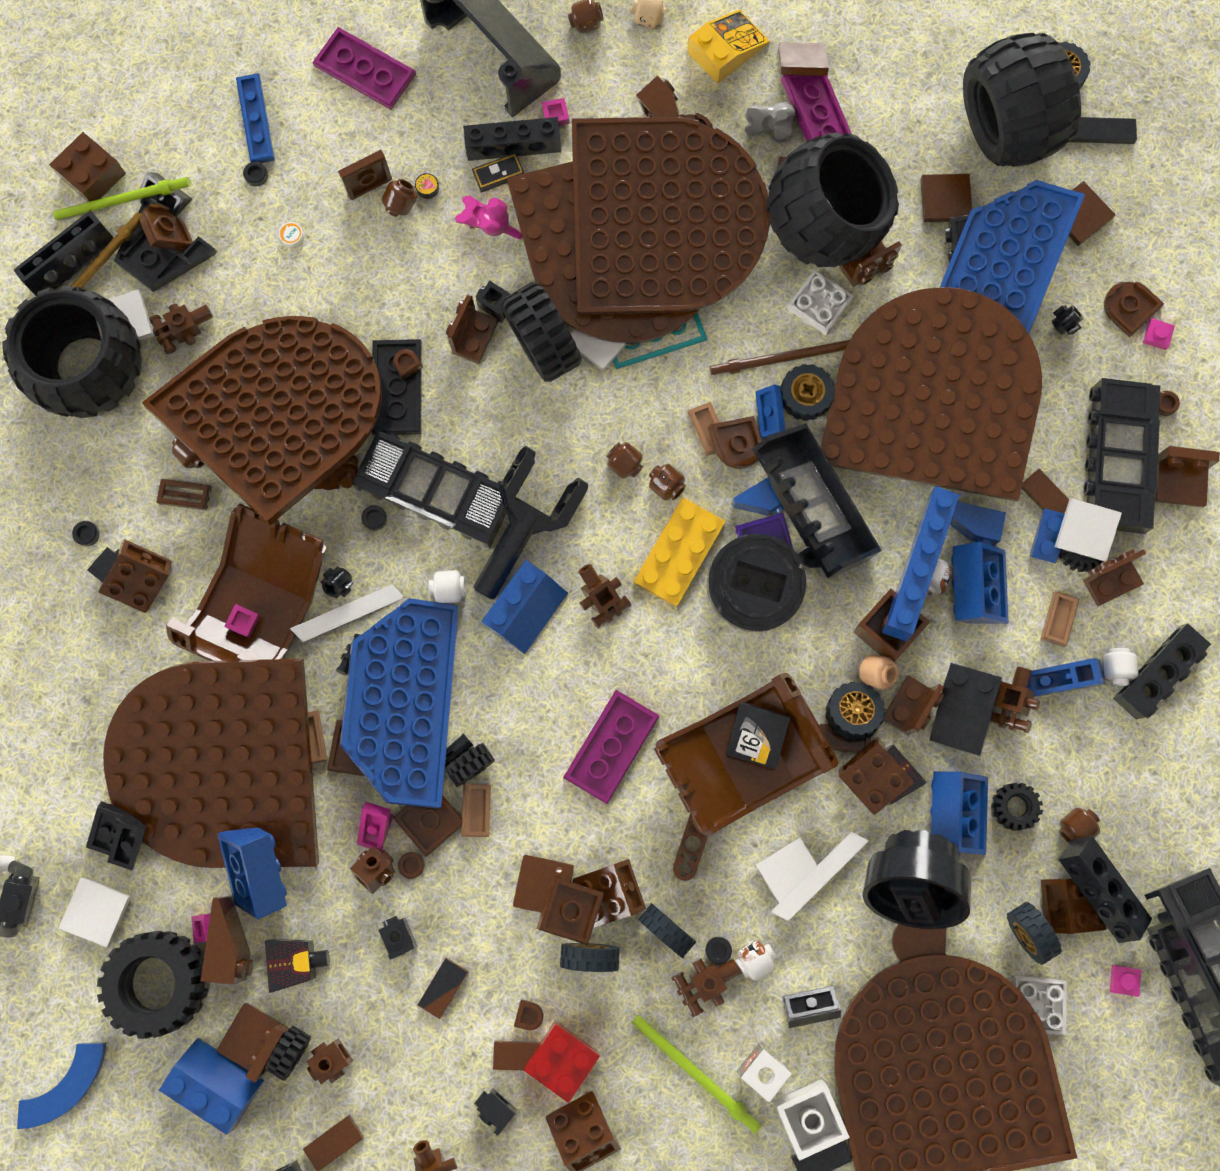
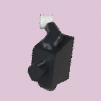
[0,855,40,938]

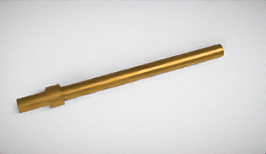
[70,212,141,288]

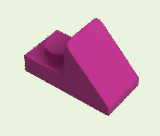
[357,802,394,852]

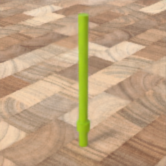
[53,177,191,220]
[632,1015,762,1134]

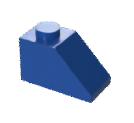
[731,477,785,516]

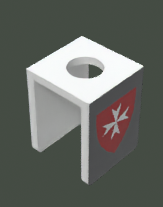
[737,1043,792,1102]

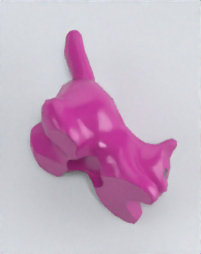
[455,196,523,240]

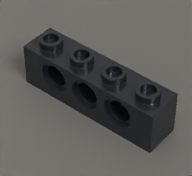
[463,117,561,161]
[13,210,114,296]
[1113,623,1211,720]
[1058,835,1152,943]

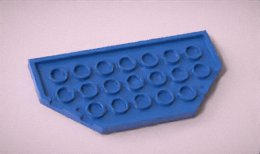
[940,180,1085,334]
[340,598,459,809]

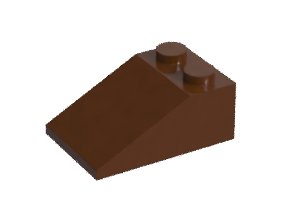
[636,75,680,117]
[201,896,253,984]

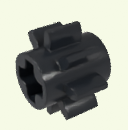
[1052,305,1083,335]
[320,566,354,599]

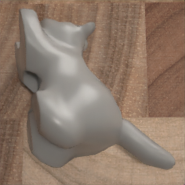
[745,102,795,140]

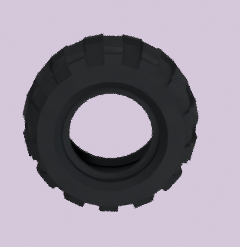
[963,33,1081,167]
[766,132,899,267]
[2,286,142,418]

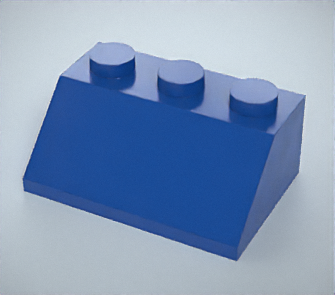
[951,542,1009,624]
[481,560,568,654]
[930,771,988,855]
[217,828,287,920]
[158,1038,265,1135]

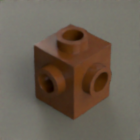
[350,846,395,895]
[306,1038,353,1084]

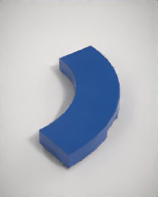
[17,1043,106,1129]

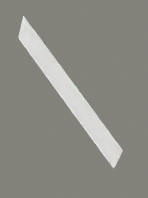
[290,584,403,642]
[771,832,869,921]

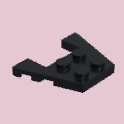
[114,197,217,292]

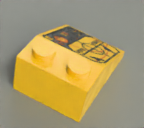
[687,10,770,84]

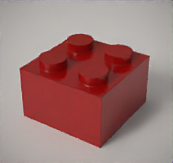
[524,1020,600,1103]

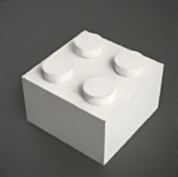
[773,1079,850,1161]

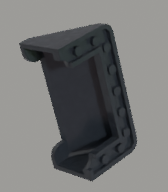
[420,0,561,118]

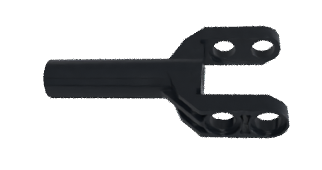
[473,446,588,600]

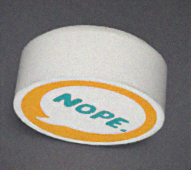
[279,222,304,248]

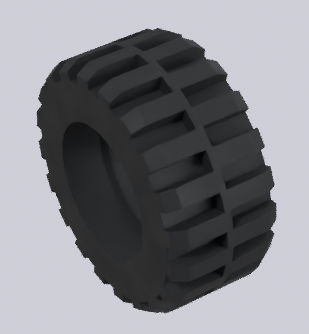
[500,282,582,382]
[97,931,209,1039]

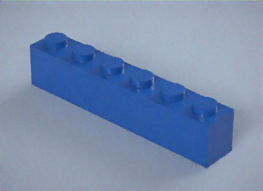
[882,486,960,642]

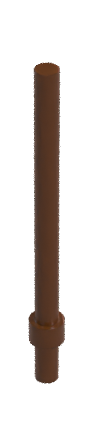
[709,340,850,375]

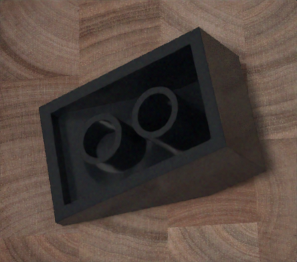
[930,663,1003,756]

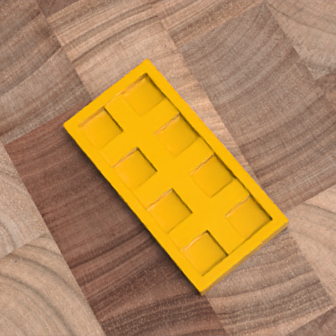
[633,497,726,607]

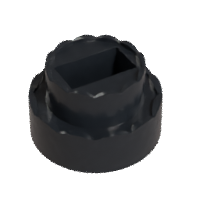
[707,534,806,632]
[862,830,972,929]

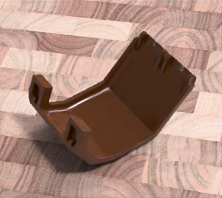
[166,503,326,661]
[654,673,838,836]

